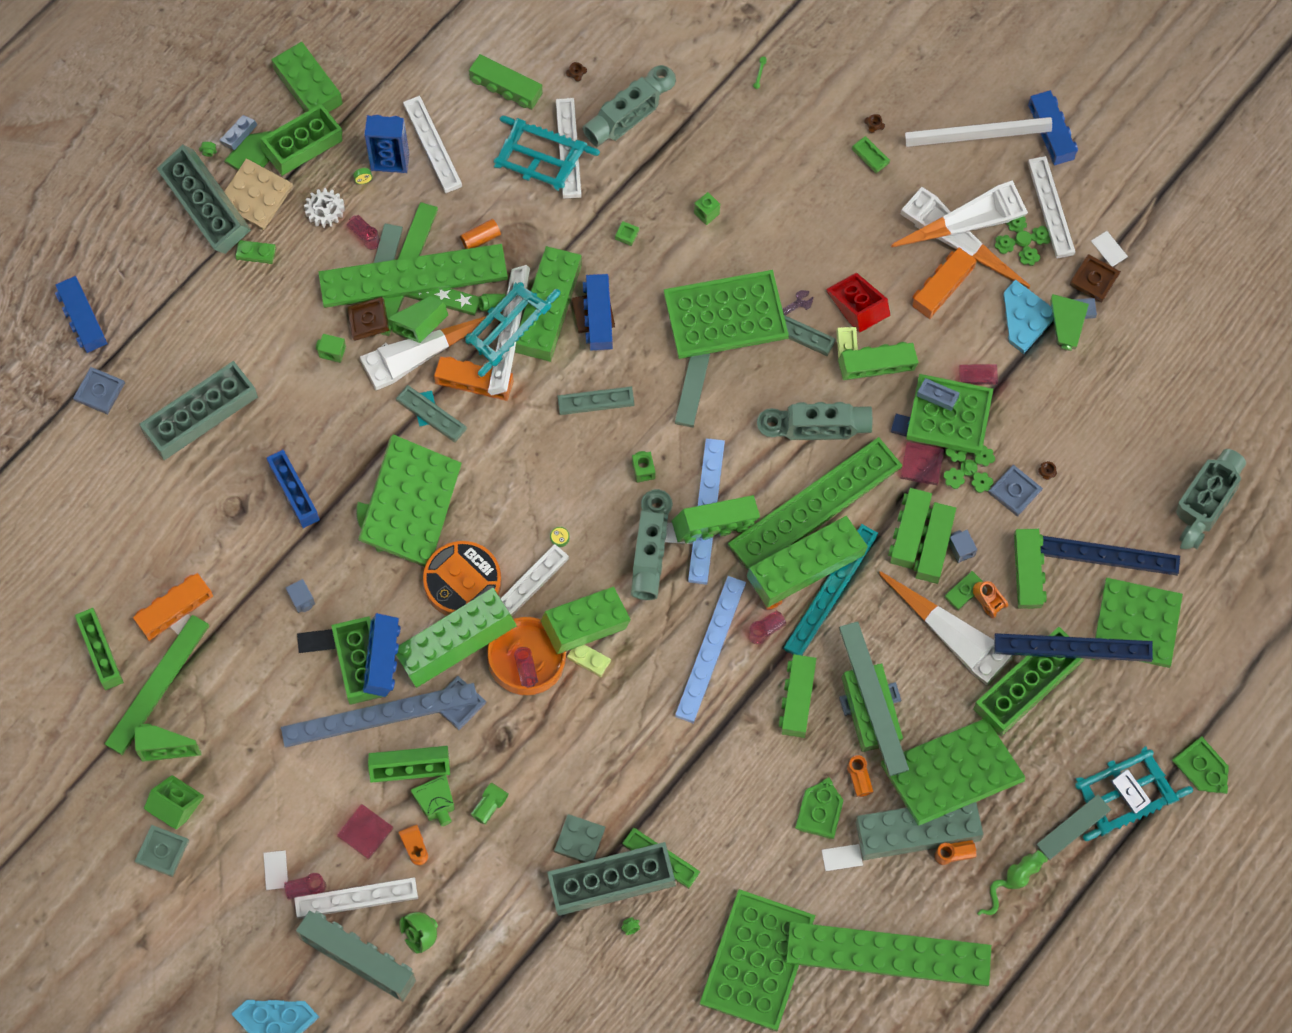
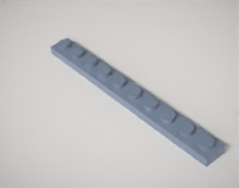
[281,683,478,748]

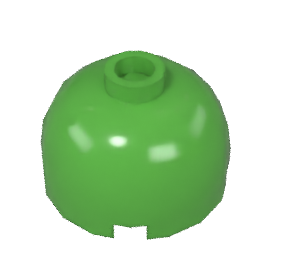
[399,912,438,954]

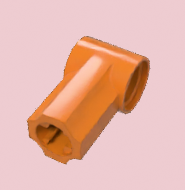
[847,755,873,797]
[934,840,977,865]

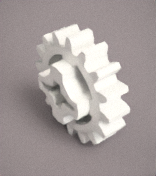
[304,188,345,228]

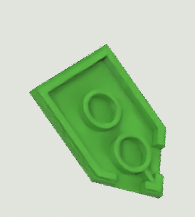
[224,131,272,171]
[1172,736,1229,794]
[795,777,844,839]

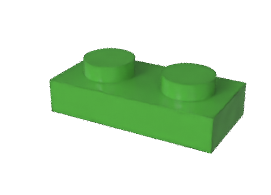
[235,240,276,264]

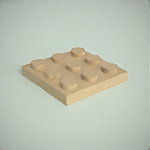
[224,158,293,230]

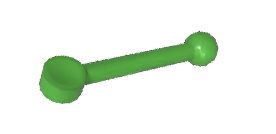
[753,57,767,89]

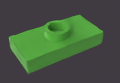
[852,136,890,174]
[944,571,985,611]

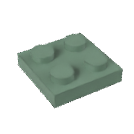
[554,814,606,863]
[135,825,189,877]

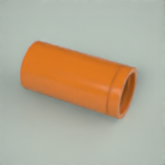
[460,219,501,249]

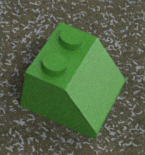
[144,775,204,829]

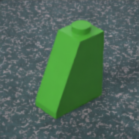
[1050,294,1089,351]
[388,296,448,343]

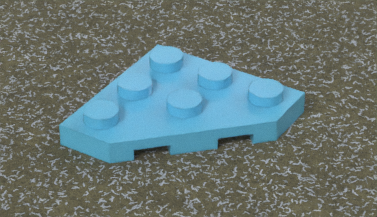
[1003,280,1053,354]
[232,1000,319,1033]

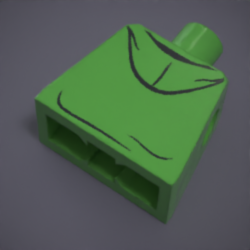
[411,775,455,826]

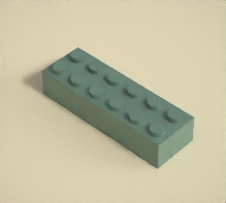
[157,144,251,254]
[139,361,258,461]
[855,802,984,861]
[547,842,676,916]
[296,910,416,1002]

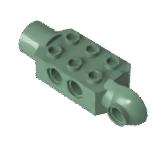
[582,65,676,147]
[757,402,873,440]
[1176,449,1246,549]
[631,489,673,600]

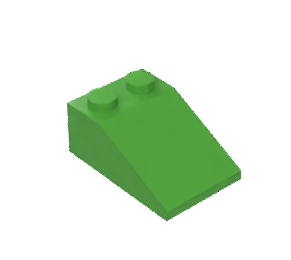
[134,724,202,762]

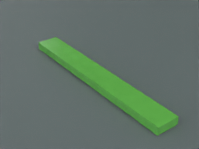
[380,202,438,336]
[105,615,209,755]

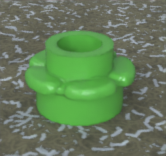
[199,142,217,157]
[621,917,640,935]

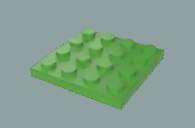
[906,374,993,455]
[1095,578,1183,668]

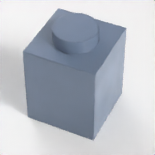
[948,530,977,563]
[286,579,315,613]

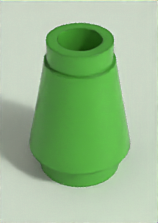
[478,293,506,312]

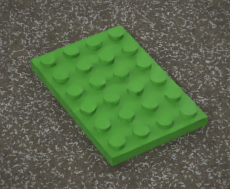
[664,270,789,359]
[358,434,462,567]
[881,719,1025,826]
[700,889,816,1032]

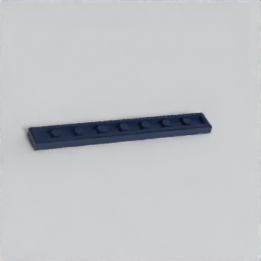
[1040,536,1180,576]
[994,633,1153,662]

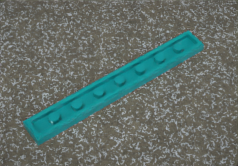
[783,524,878,656]

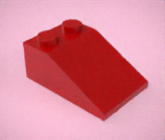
[826,273,891,332]

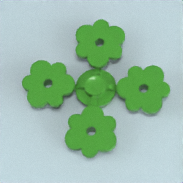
[995,216,1051,266]
[943,445,995,493]

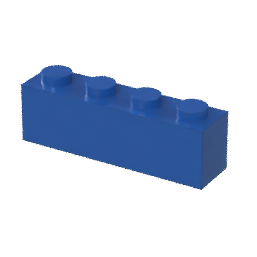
[1028,90,1078,166]
[583,274,613,351]
[55,276,107,353]
[266,449,320,529]
[363,613,401,697]

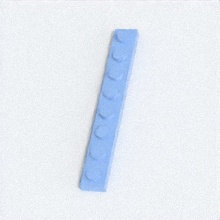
[688,438,725,585]
[675,576,746,724]

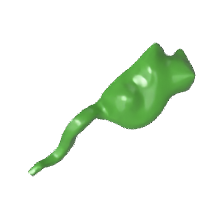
[977,850,1048,916]

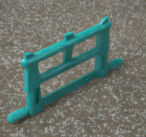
[494,115,600,191]
[465,282,561,377]
[1075,746,1193,841]

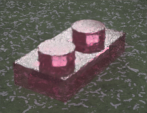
[959,364,998,385]

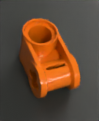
[973,581,1009,618]
[399,824,428,866]

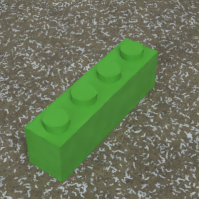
[469,54,543,110]
[838,342,919,380]
[888,488,933,569]
[913,502,956,584]
[1014,529,1047,609]
[75,608,124,691]
[779,654,817,738]
[368,746,450,783]

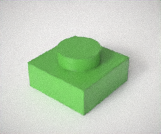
[615,221,639,246]

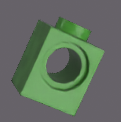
[694,192,720,225]
[316,334,346,363]
[632,451,656,483]

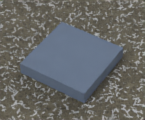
[73,367,125,415]
[988,465,1043,517]
[439,676,486,730]

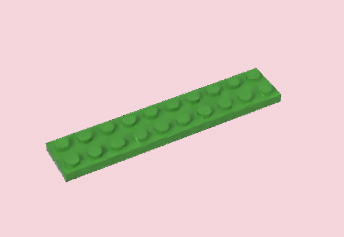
[318,244,508,308]
[728,437,903,570]
[786,922,992,987]

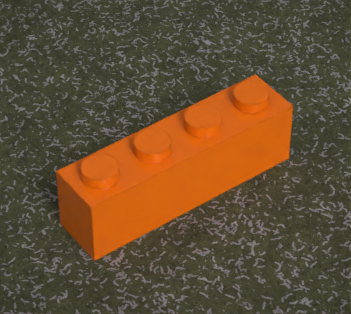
[912,247,977,319]
[434,356,514,401]
[133,573,213,641]

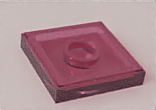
[900,442,944,486]
[337,804,394,860]

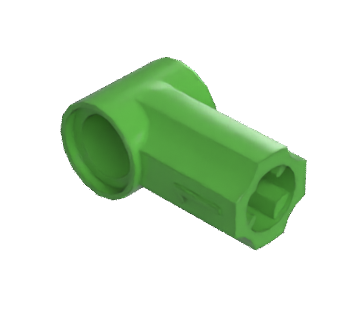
[471,783,509,825]

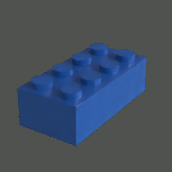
[364,115,410,173]

